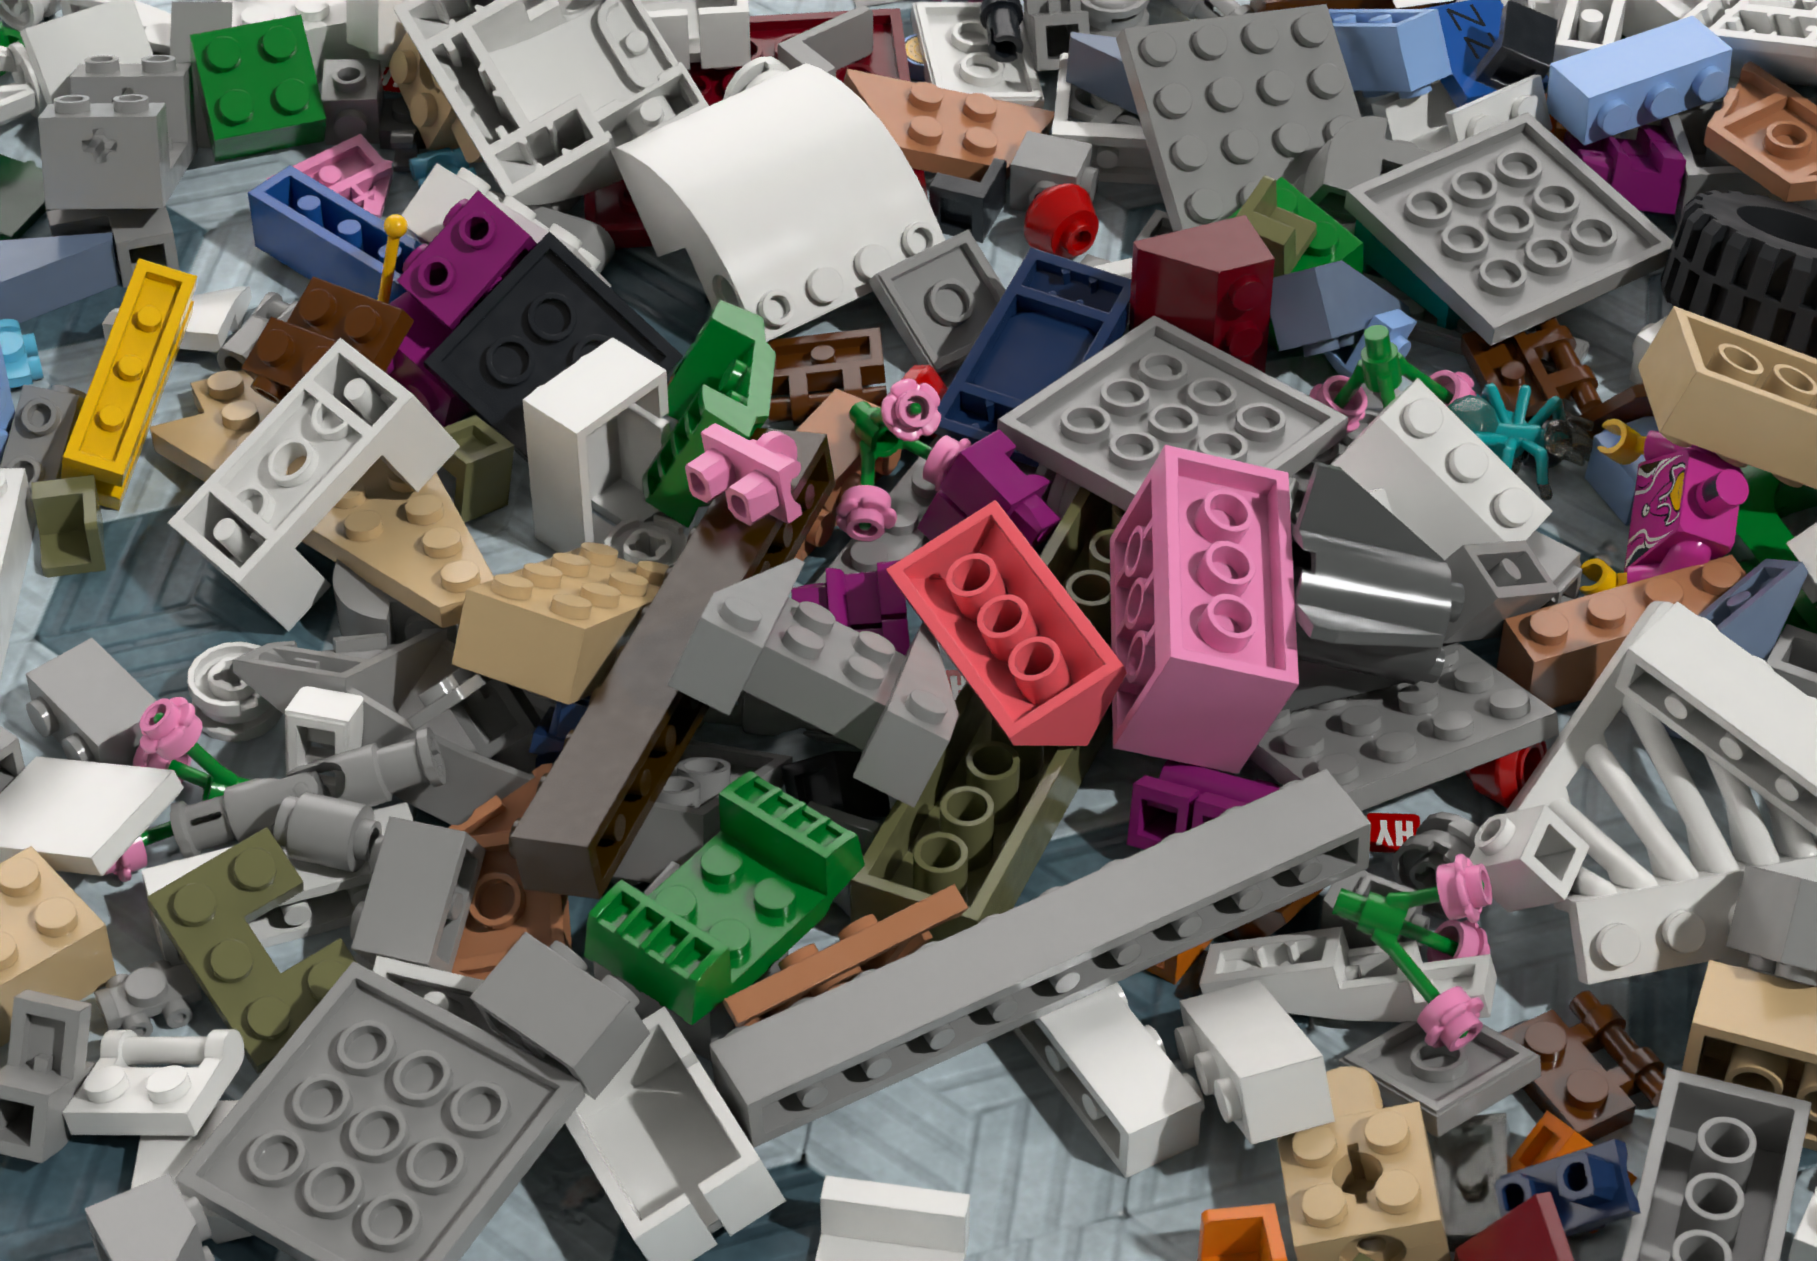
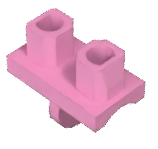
[685,423,802,526]

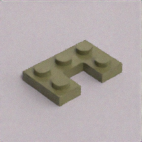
[147,827,357,1074]

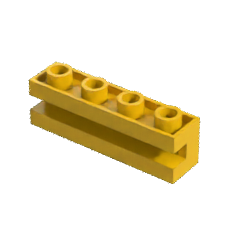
[61,258,197,511]

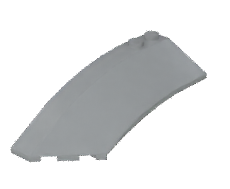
[232,627,793,886]

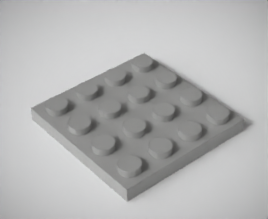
[1116,4,1361,232]
[1344,112,1673,346]
[997,316,1348,511]
[1249,642,1559,811]
[175,961,585,1261]

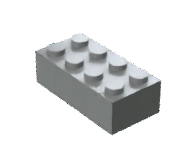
[1622,1068,1812,1261]

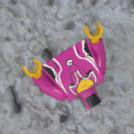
[1579,419,1749,596]

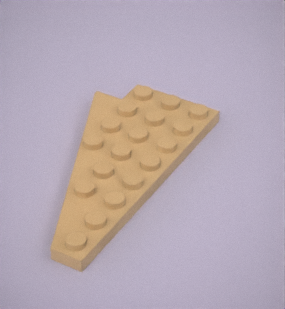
[149,370,494,628]

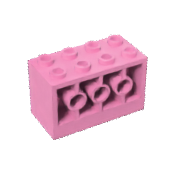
[1110,445,1299,774]

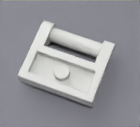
[62,1029,244,1136]

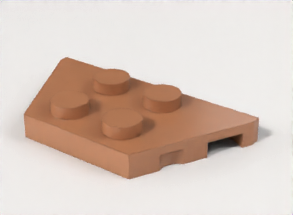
[1703,61,1817,202]
[843,69,1054,182]
[448,763,572,980]
[723,884,968,1027]

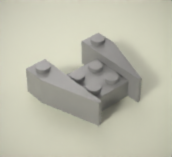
[668,558,959,807]

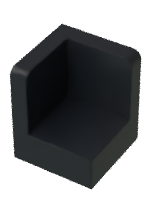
[1475,0,1558,90]
[929,158,1006,243]
[781,751,891,820]

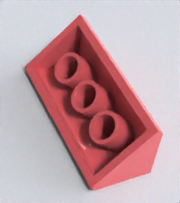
[886,500,1127,746]

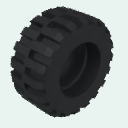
[1660,190,1817,359]

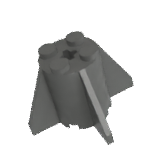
[1281,462,1465,711]

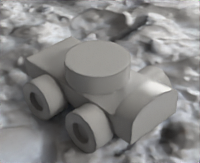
[94,960,202,1037]

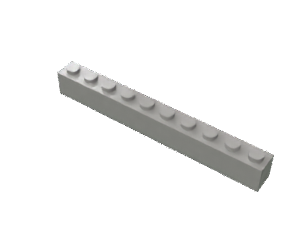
[709,769,1371,1148]

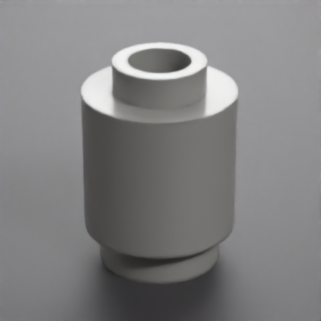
[274,792,382,872]

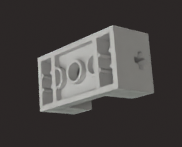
[38,55,198,210]

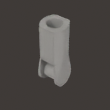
[217,292,298,371]

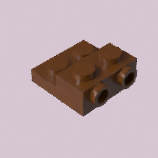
[242,276,414,404]

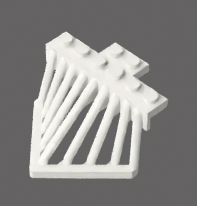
[1505,601,1817,985]

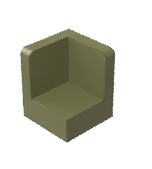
[1236,175,1317,277]
[442,415,515,523]
[31,475,106,578]

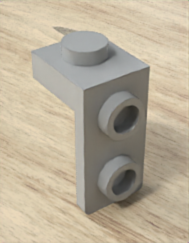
[777,5,873,78]
[0,384,87,509]
[407,668,542,759]

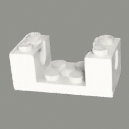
[167,338,460,632]

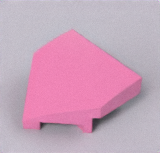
[267,133,393,219]

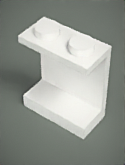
[1371,75,1552,153]
[815,1175,970,1261]

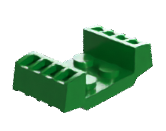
[642,300,776,528]
[584,771,865,1026]

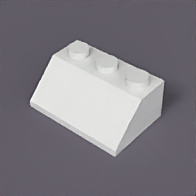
[1330,378,1553,560]

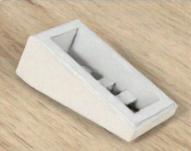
[285,686,364,798]

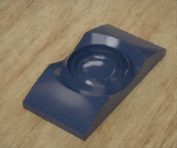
[934,248,1131,468]

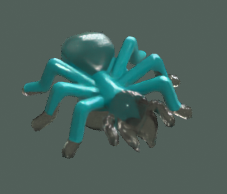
[1448,383,1594,500]

